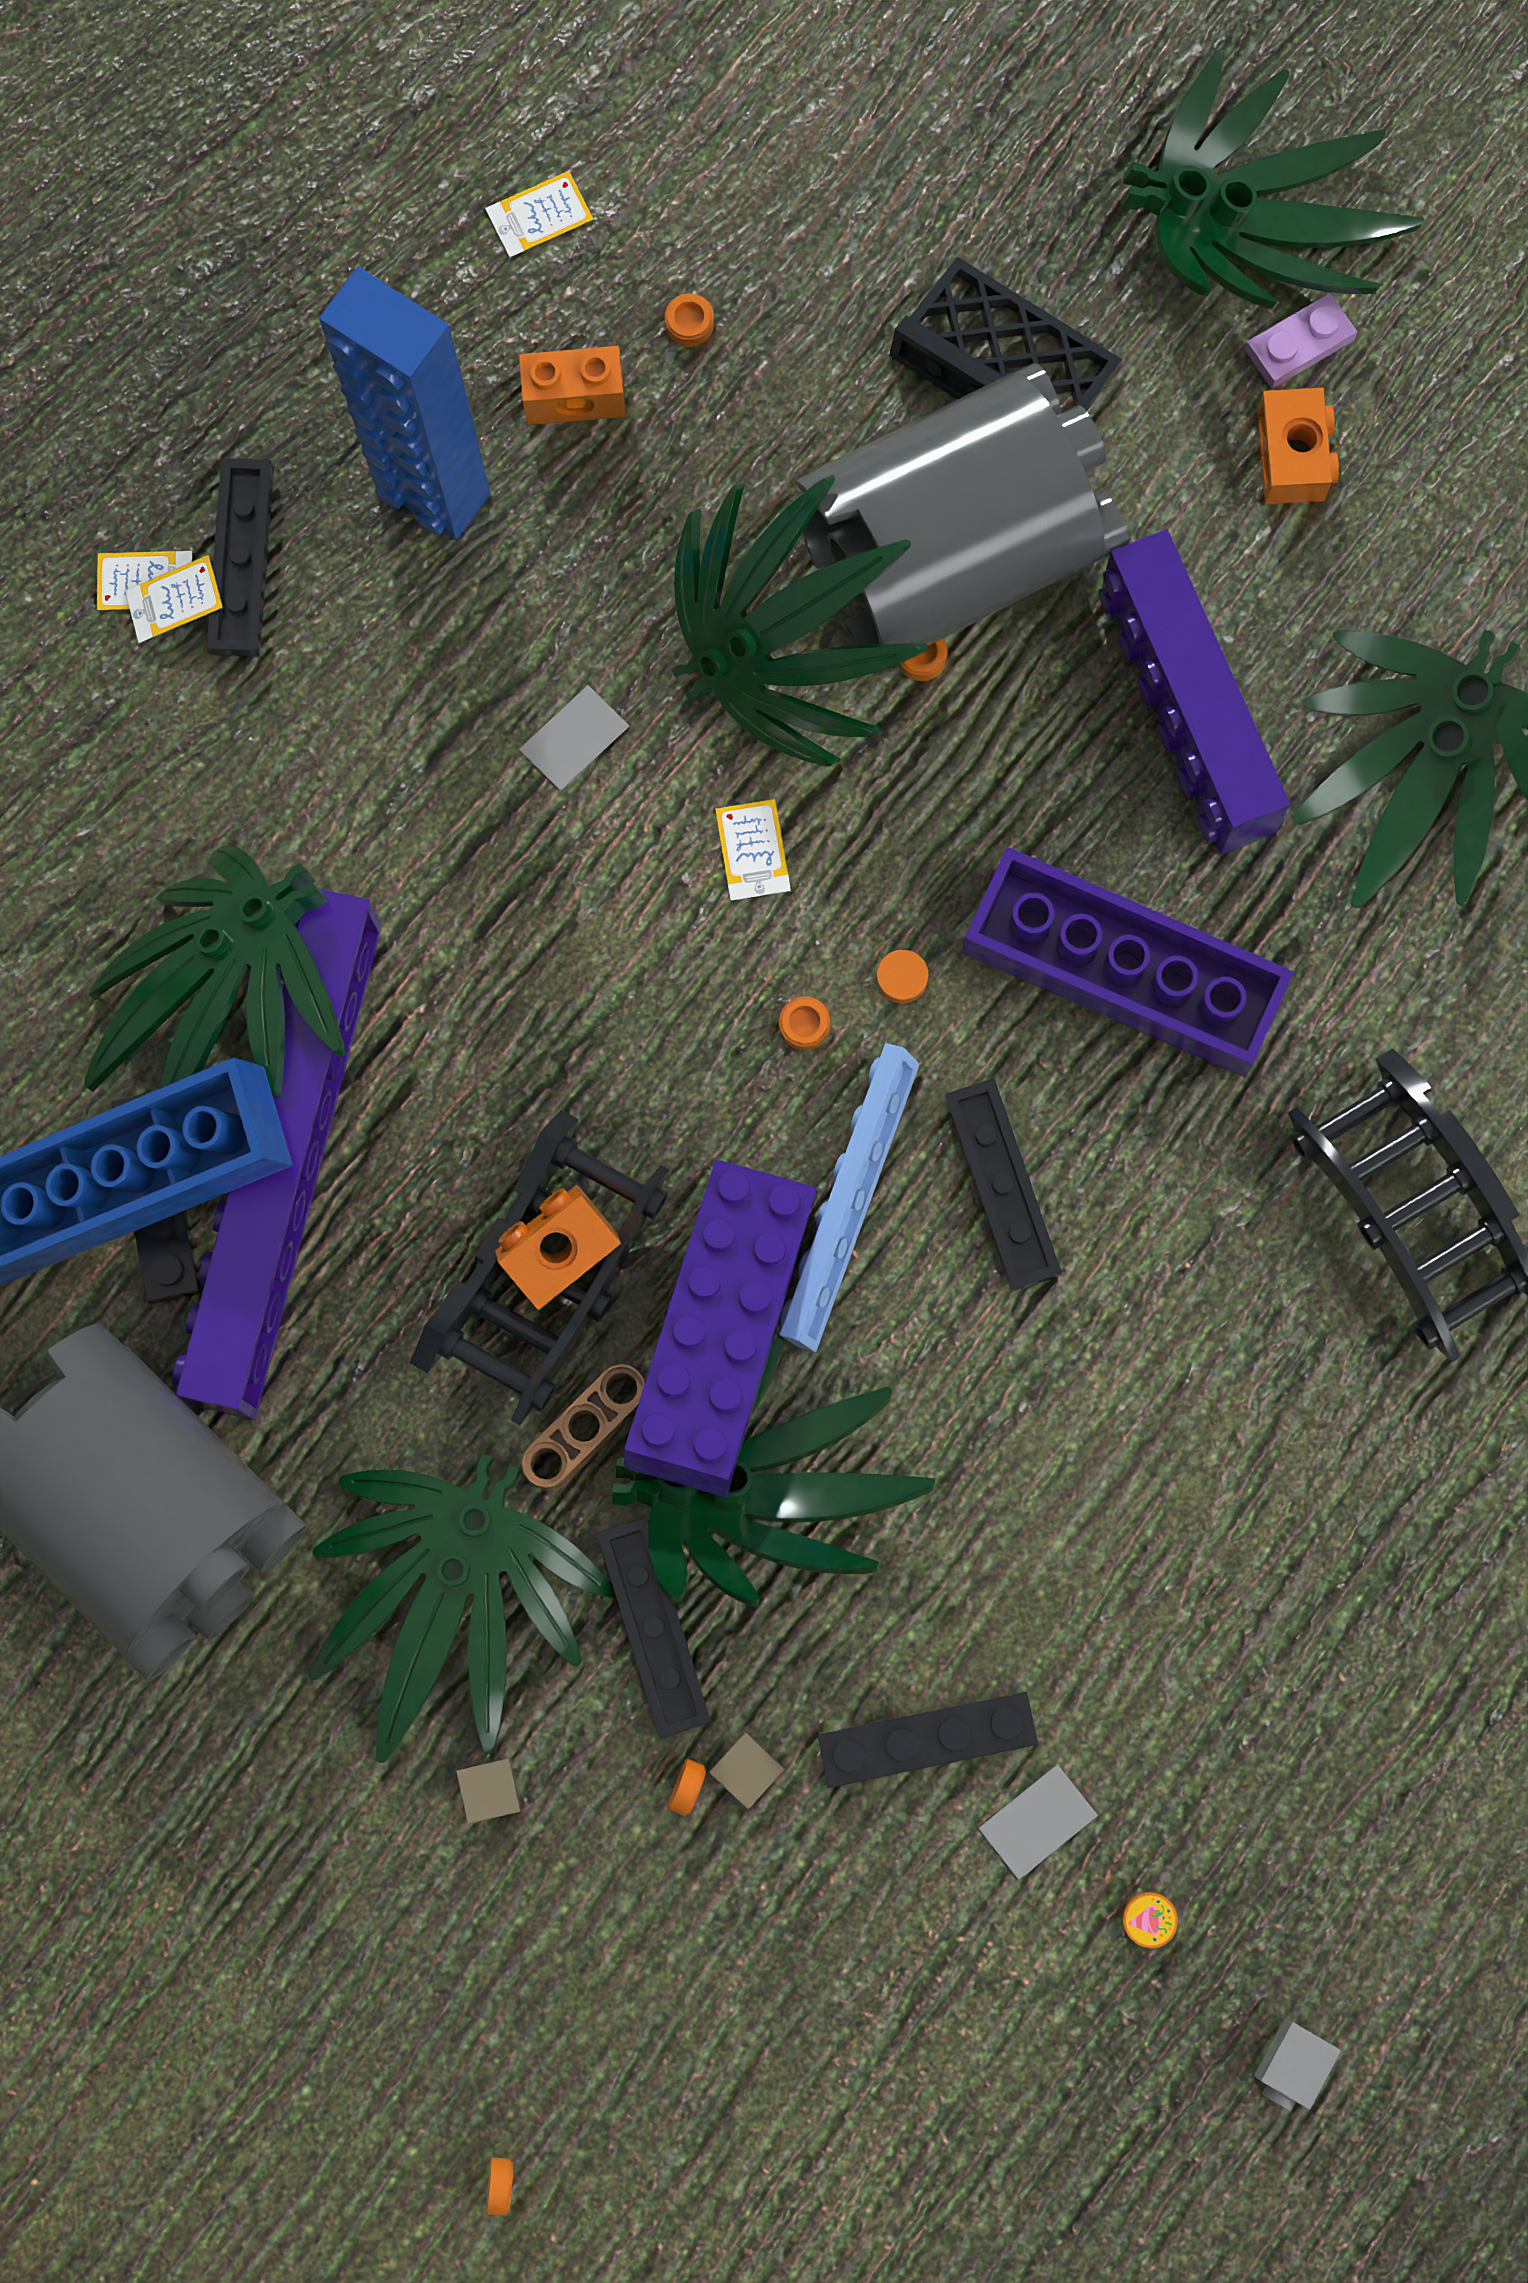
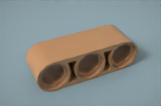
[522,1364,645,1492]

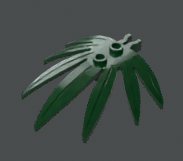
[1121,48,1425,309]
[671,475,929,766]
[1291,629,1528,908]
[84,845,345,1097]
[612,1337,935,1607]
[309,1453,615,1763]

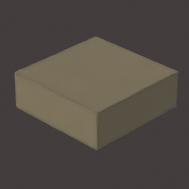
[709,1732,785,1809]
[456,1758,522,1824]

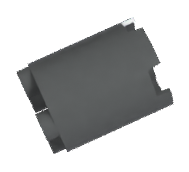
[791,363,1129,646]
[0,1323,308,1682]

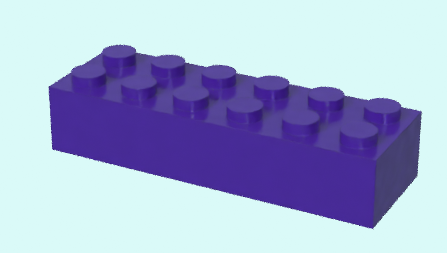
[1098,529,1291,855]
[962,846,1294,1077]
[624,1159,817,1498]

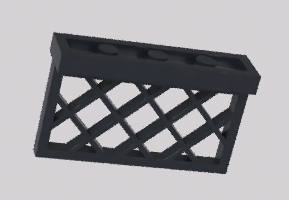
[889,257,1122,411]

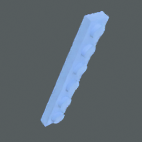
[780,1043,920,1353]

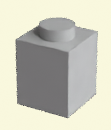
[1254,2018,1341,2111]

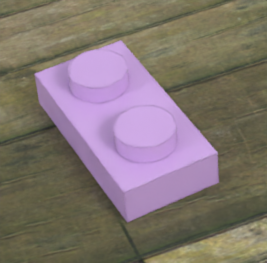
[1245,293,1357,389]

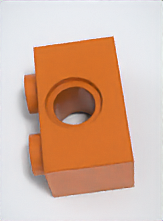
[519,346,626,425]
[1257,388,1339,505]
[495,1185,621,1310]

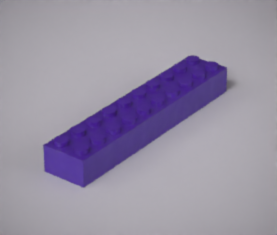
[172,888,382,1421]

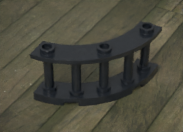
[1288,1048,1528,1362]
[410,1110,670,1425]

